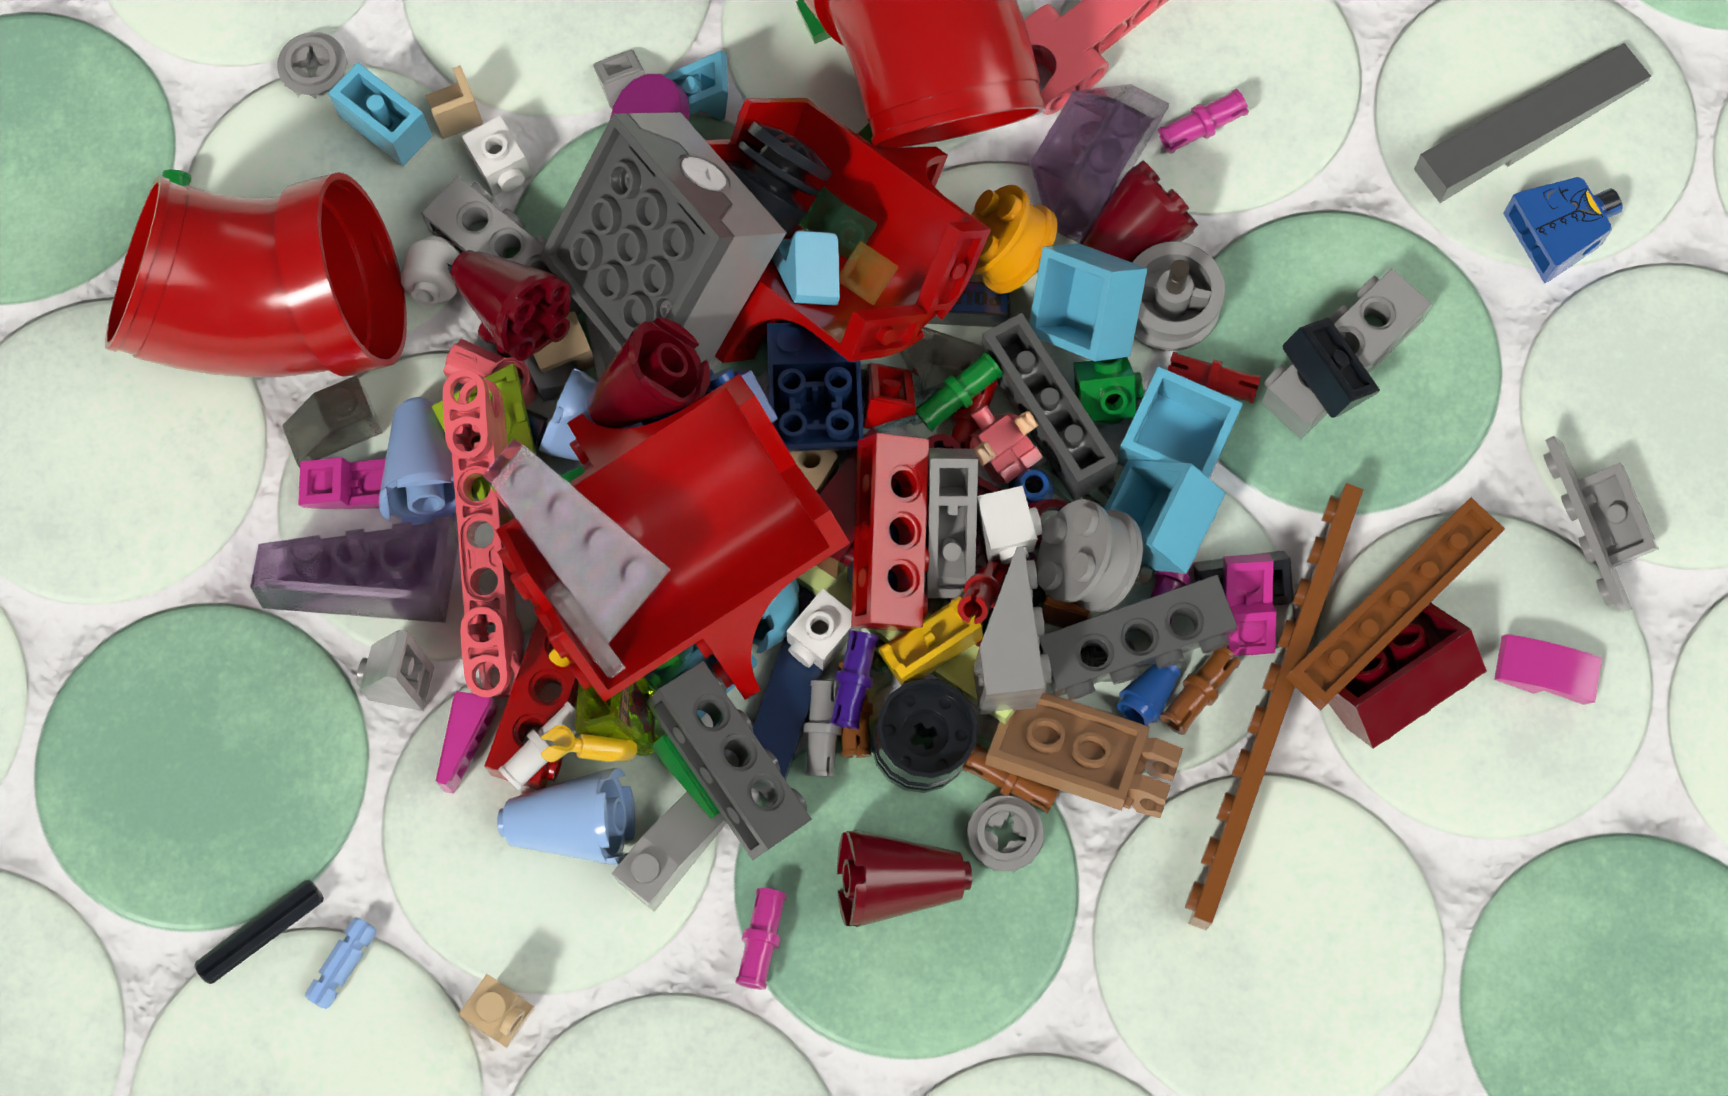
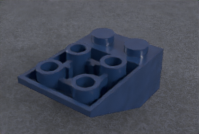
[767,322,864,452]

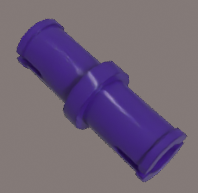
[829,630,879,730]

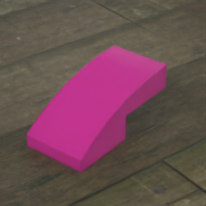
[298,457,386,509]
[1223,553,1276,656]
[1494,634,1602,705]

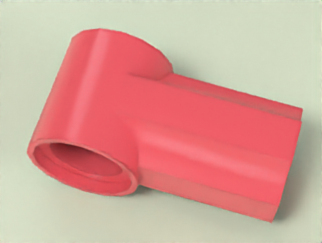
[443,338,537,408]

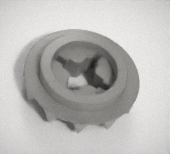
[277,32,348,99]
[967,795,1044,872]

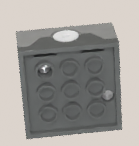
[539,112,786,364]

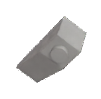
[926,448,978,598]
[357,630,435,711]
[612,792,727,912]

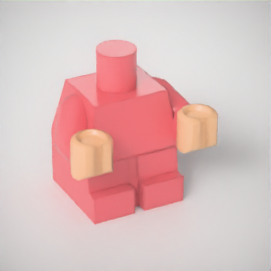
[969,405,1043,484]

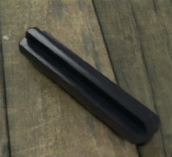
[194,880,324,984]

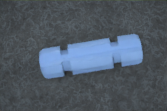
[305,917,376,1009]

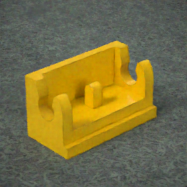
[878,596,983,686]

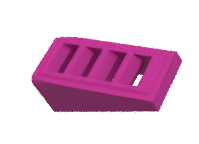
[436,691,498,794]

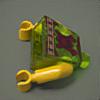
[540,649,659,762]

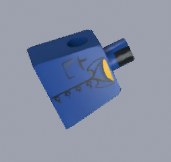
[1503,177,1623,284]

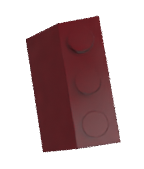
[1328,603,1487,749]

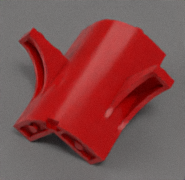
[705,98,991,363]
[496,374,850,702]

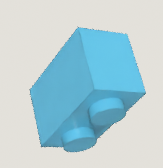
[328,62,432,167]

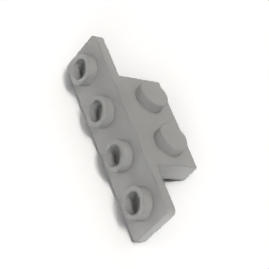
[1543,436,1659,613]

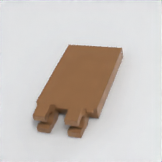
[985,692,1183,818]

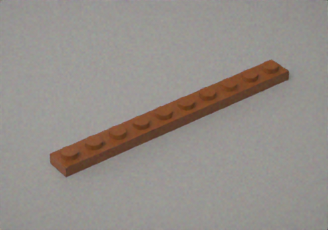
[1185,483,1364,930]

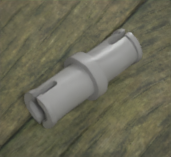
[804,680,842,777]

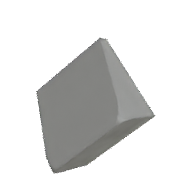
[593,50,645,109]
[523,354,578,402]

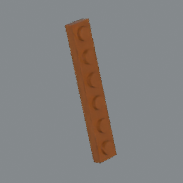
[1286,497,1505,711]

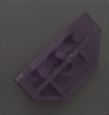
[1031,84,1170,244]

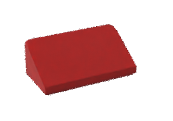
[862,362,916,429]

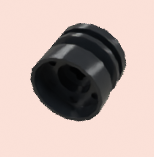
[726,120,834,237]
[871,678,978,793]

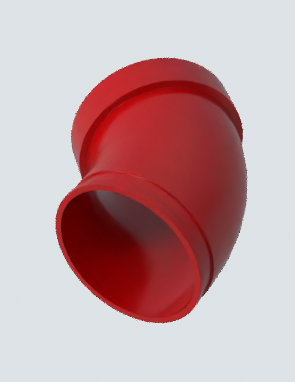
[804,0,1046,149]
[105,172,407,377]

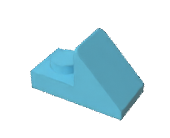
[664,50,728,120]
[771,231,840,305]

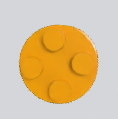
[971,185,1057,294]

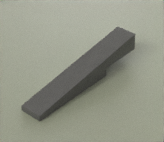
[1414,43,1651,203]

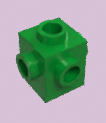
[1073,357,1143,424]

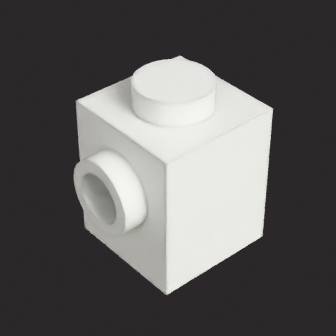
[461,116,532,196]
[977,486,1042,564]
[786,588,859,671]

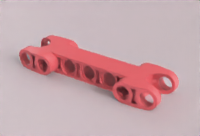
[1024,0,1169,115]
[443,370,524,698]

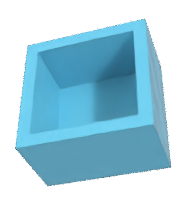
[1029,243,1148,361]
[1117,367,1243,479]
[1104,459,1226,574]

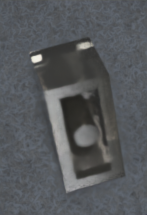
[282,375,383,467]

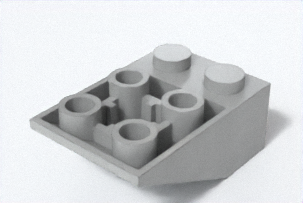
[973,546,1051,715]

